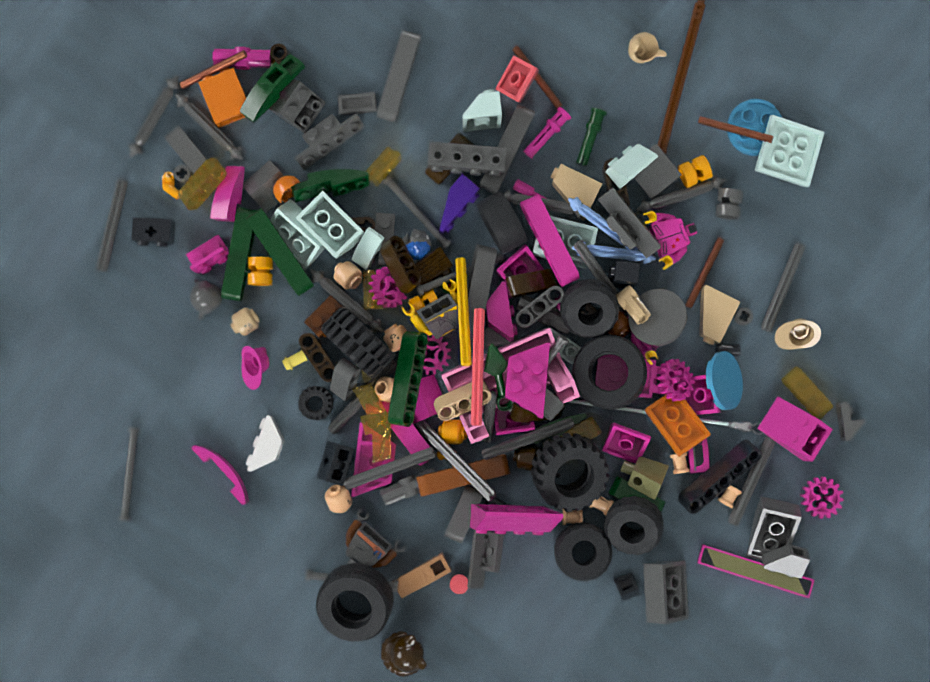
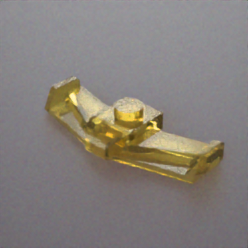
[352,383,391,463]

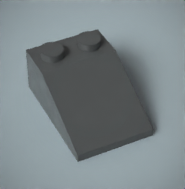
[746,496,802,560]

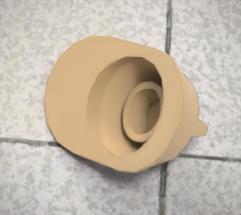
[774,318,821,350]

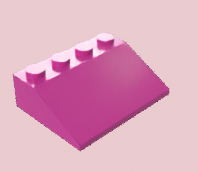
[470,504,563,535]

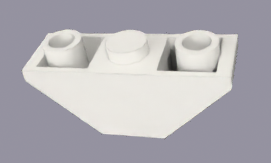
[246,415,285,472]

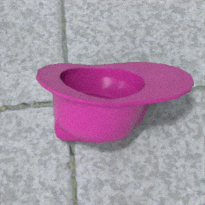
[242,346,270,390]

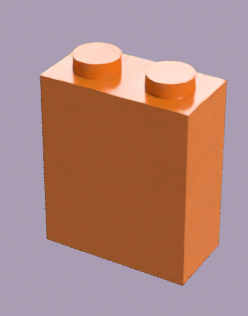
[198,68,247,128]

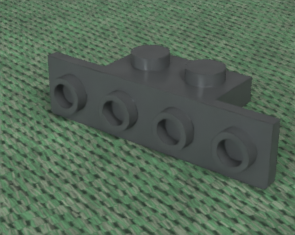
[295,114,364,170]
[598,188,661,258]
[467,530,504,589]

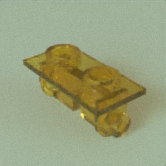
[363,270,383,309]

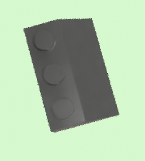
[643,560,689,624]

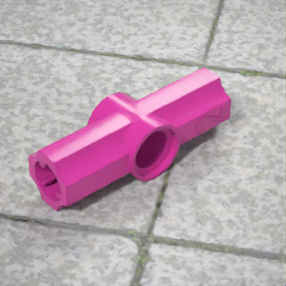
[213,47,271,70]

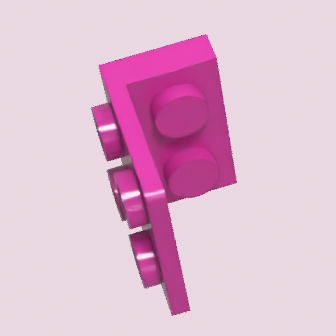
[186,235,229,275]

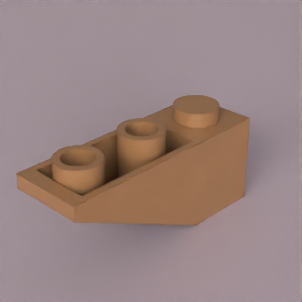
[392,552,452,598]

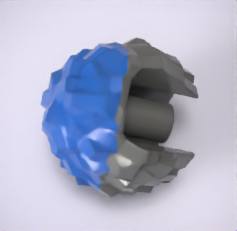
[402,229,432,260]

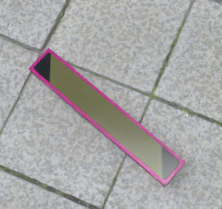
[697,544,815,598]

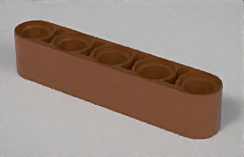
[416,454,510,496]

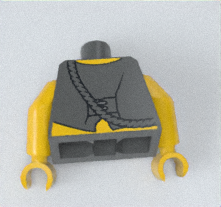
[402,279,459,339]

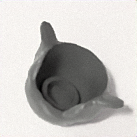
[190,279,222,320]

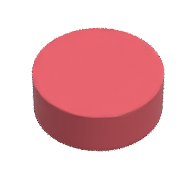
[450,574,468,594]

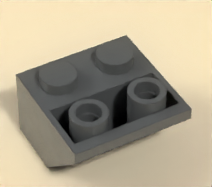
[269,79,326,133]

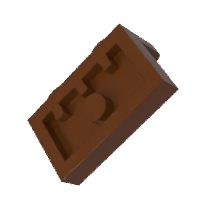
[304,295,342,339]

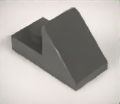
[836,402,866,441]

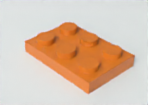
[644,394,711,457]

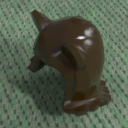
[380,631,427,677]

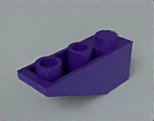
[439,174,480,234]

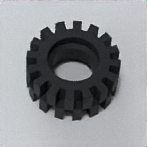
[298,386,334,421]

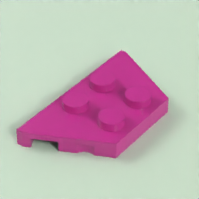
[505,343,550,419]
[351,422,396,497]

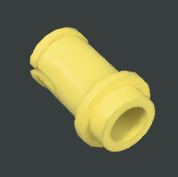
[282,350,308,371]

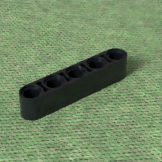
[678,440,762,514]

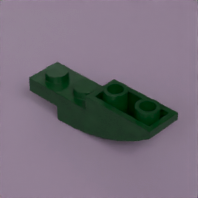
[240,54,305,123]
[291,169,370,203]

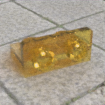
[366,147,402,187]

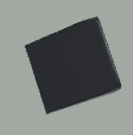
[613,573,640,601]

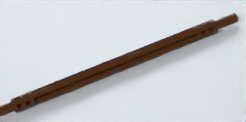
[657,0,706,154]

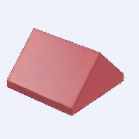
[495,55,539,104]

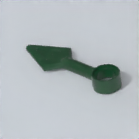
[484,343,514,411]

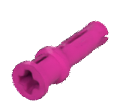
[523,107,571,159]

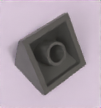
[243,160,284,213]

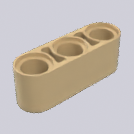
[434,381,492,421]

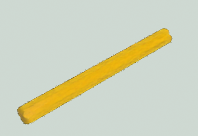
[455,257,472,366]

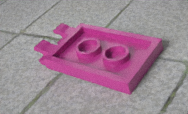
[595,354,666,399]

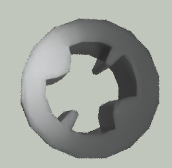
[173,165,193,183]
[734,308,753,326]

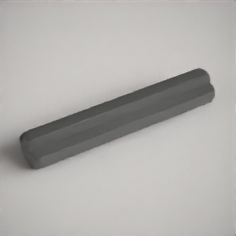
[483,390,497,442]

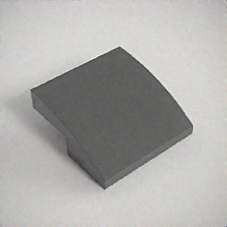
[634,144,682,199]

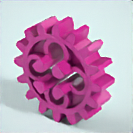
[656,359,695,401]
[800,477,844,519]

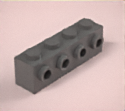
[427,142,507,177]

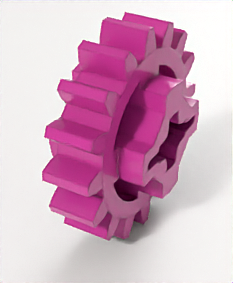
[369,267,407,308]
[423,335,451,375]

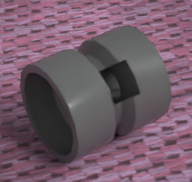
[715,188,744,220]

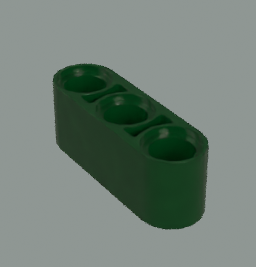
[608,476,666,512]

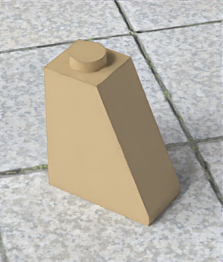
[550,164,602,221]
[699,285,740,345]

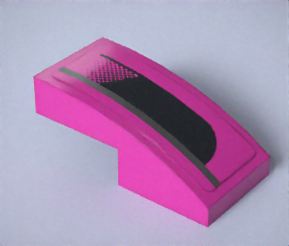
[687,438,710,474]

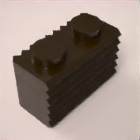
[415,247,453,285]

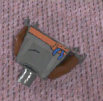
[345,509,406,568]

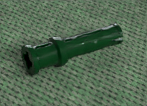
[576,107,607,167]

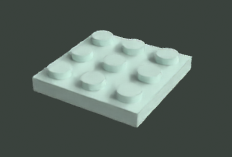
[755,115,825,187]

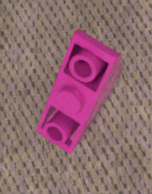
[486,281,517,342]

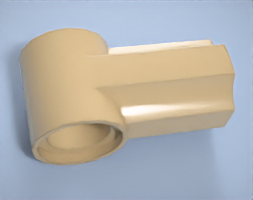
[616,285,651,325]

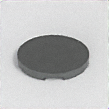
[628,289,688,346]

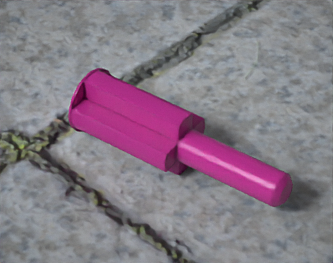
[513,179,547,199]

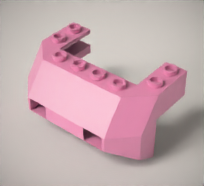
[441,328,580,444]

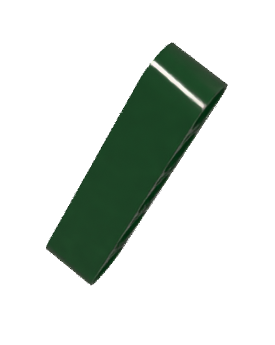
[221,207,257,302]
[245,208,314,297]
[388,331,428,427]

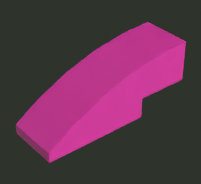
[210,166,245,222]

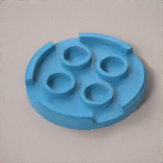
[727,99,782,156]
[706,351,743,410]

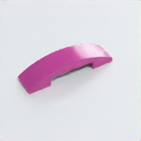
[191,445,249,505]

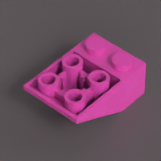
[757,397,833,462]

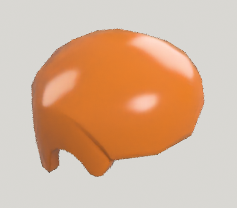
[273,175,301,204]

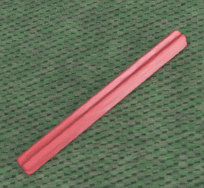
[471,308,485,426]

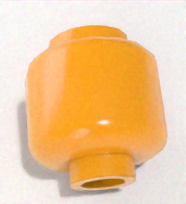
[438,419,467,445]

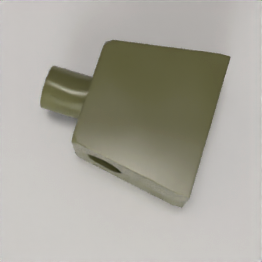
[620,457,669,500]

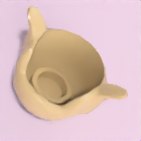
[628,32,667,63]

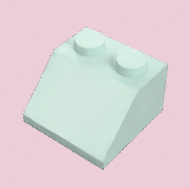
[605,144,658,189]

